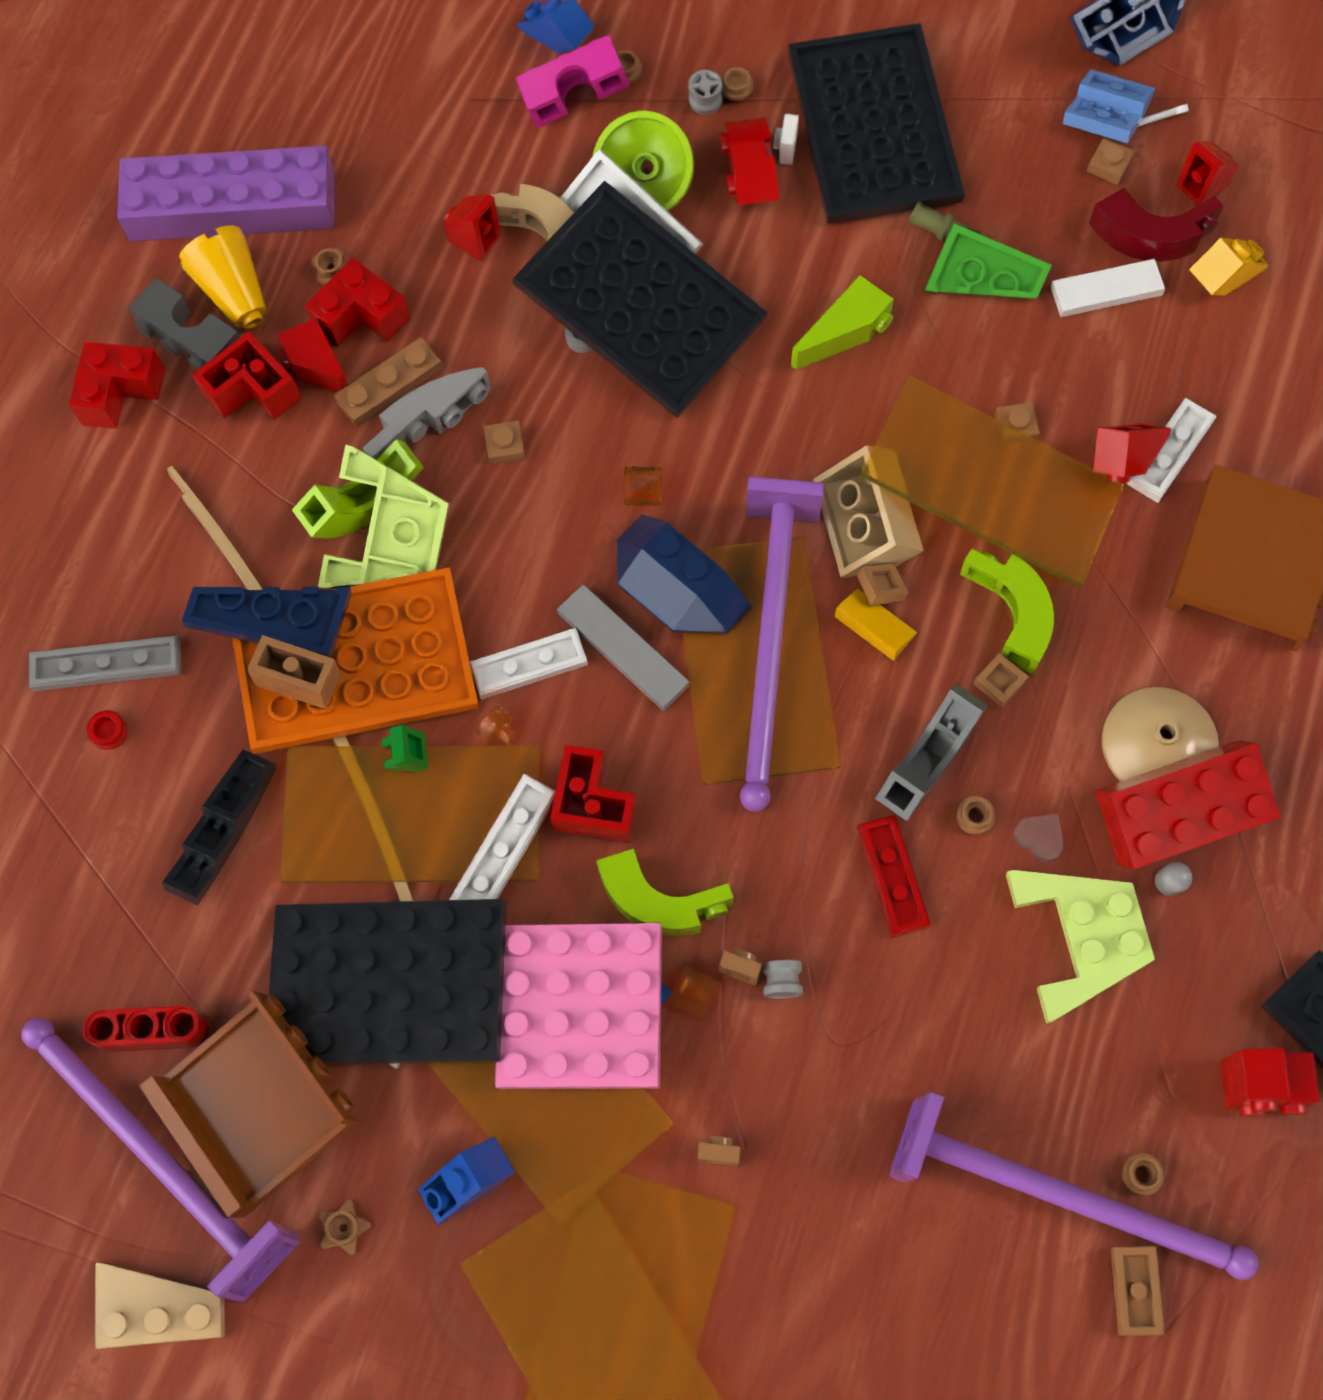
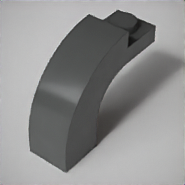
[875,684,988,821]

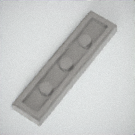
[557,584,690,711]
[29,635,182,692]

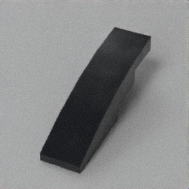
[162,749,277,906]

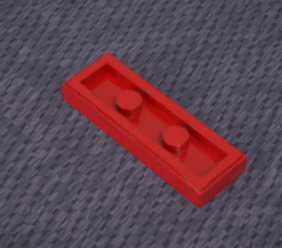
[857,815,931,938]

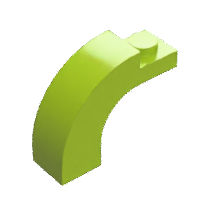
[292,439,424,539]
[960,548,1054,675]
[596,848,734,937]

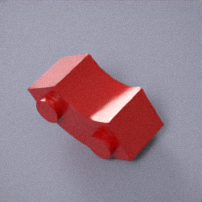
[719,118,779,205]

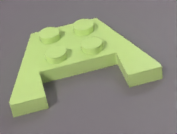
[318,445,450,588]
[1006,870,1155,1024]

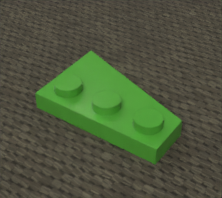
[924,224,1052,298]

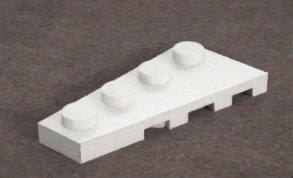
[560,150,703,254]

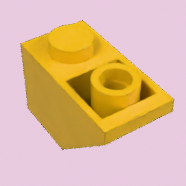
[1189,238,1269,296]

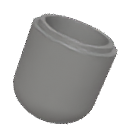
[1155,861,1193,897]

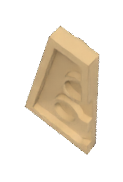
[95,1262,225,1349]

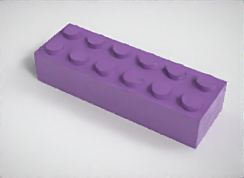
[117,146,335,241]

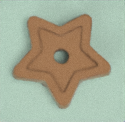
[319,1200,371,1255]

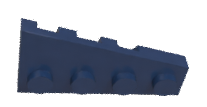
[181,587,352,658]

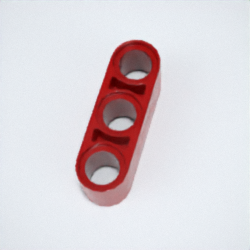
[82,1006,209,1052]

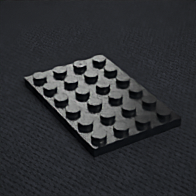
[788,23,965,224]
[513,180,768,419]
[269,899,507,1064]

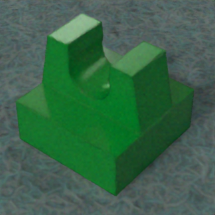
[382,724,428,773]

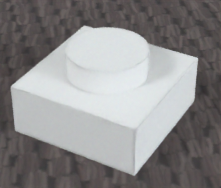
[774,114,799,165]

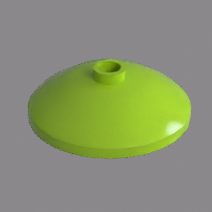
[592,111,694,211]

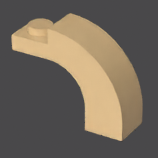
[490,184,573,242]

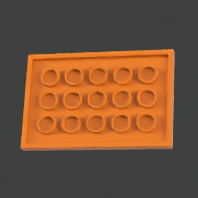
[232,567,479,754]

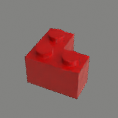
[304,257,411,347]
[192,331,302,420]
[69,342,165,429]
[550,745,637,843]
[1220,1048,1320,1117]

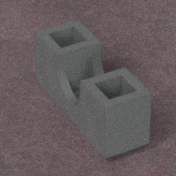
[129,278,240,371]

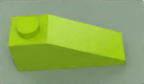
[791,275,894,370]

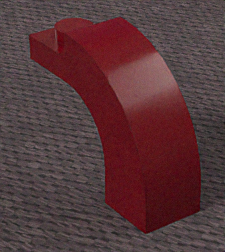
[1089,188,1224,262]

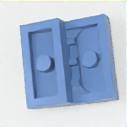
[1063,69,1156,144]

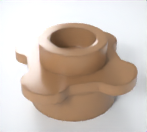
[311,248,345,285]

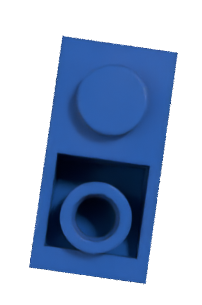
[517,0,595,53]
[418,1136,515,1225]

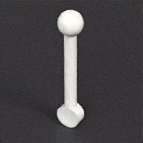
[1138,104,1189,127]

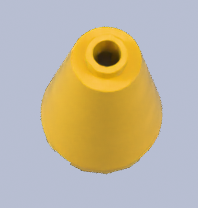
[179,225,267,329]

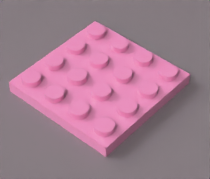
[495,923,662,1089]

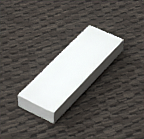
[1051,259,1165,317]
[1127,398,1217,503]
[470,628,588,700]

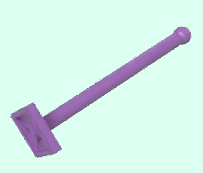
[740,476,824,812]
[21,1017,301,1303]
[889,1092,1259,1280]

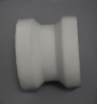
[689,70,722,115]
[762,960,803,999]

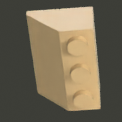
[813,445,924,578]

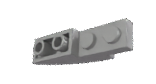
[362,367,491,460]

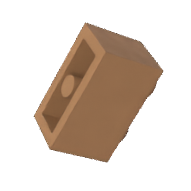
[247,635,341,709]

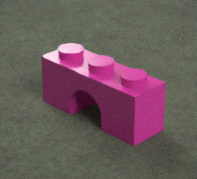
[516,35,630,128]

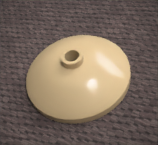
[1101,687,1219,781]

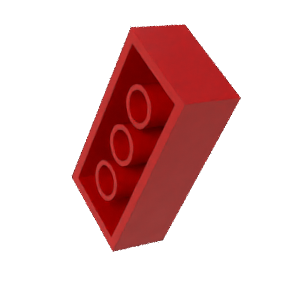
[1095,740,1281,869]

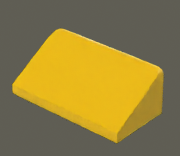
[835,588,917,661]

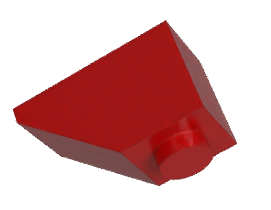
[1176,141,1239,206]
[443,194,501,261]
[276,318,348,392]
[1093,423,1171,482]

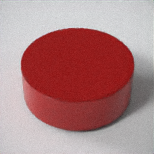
[86,710,128,750]

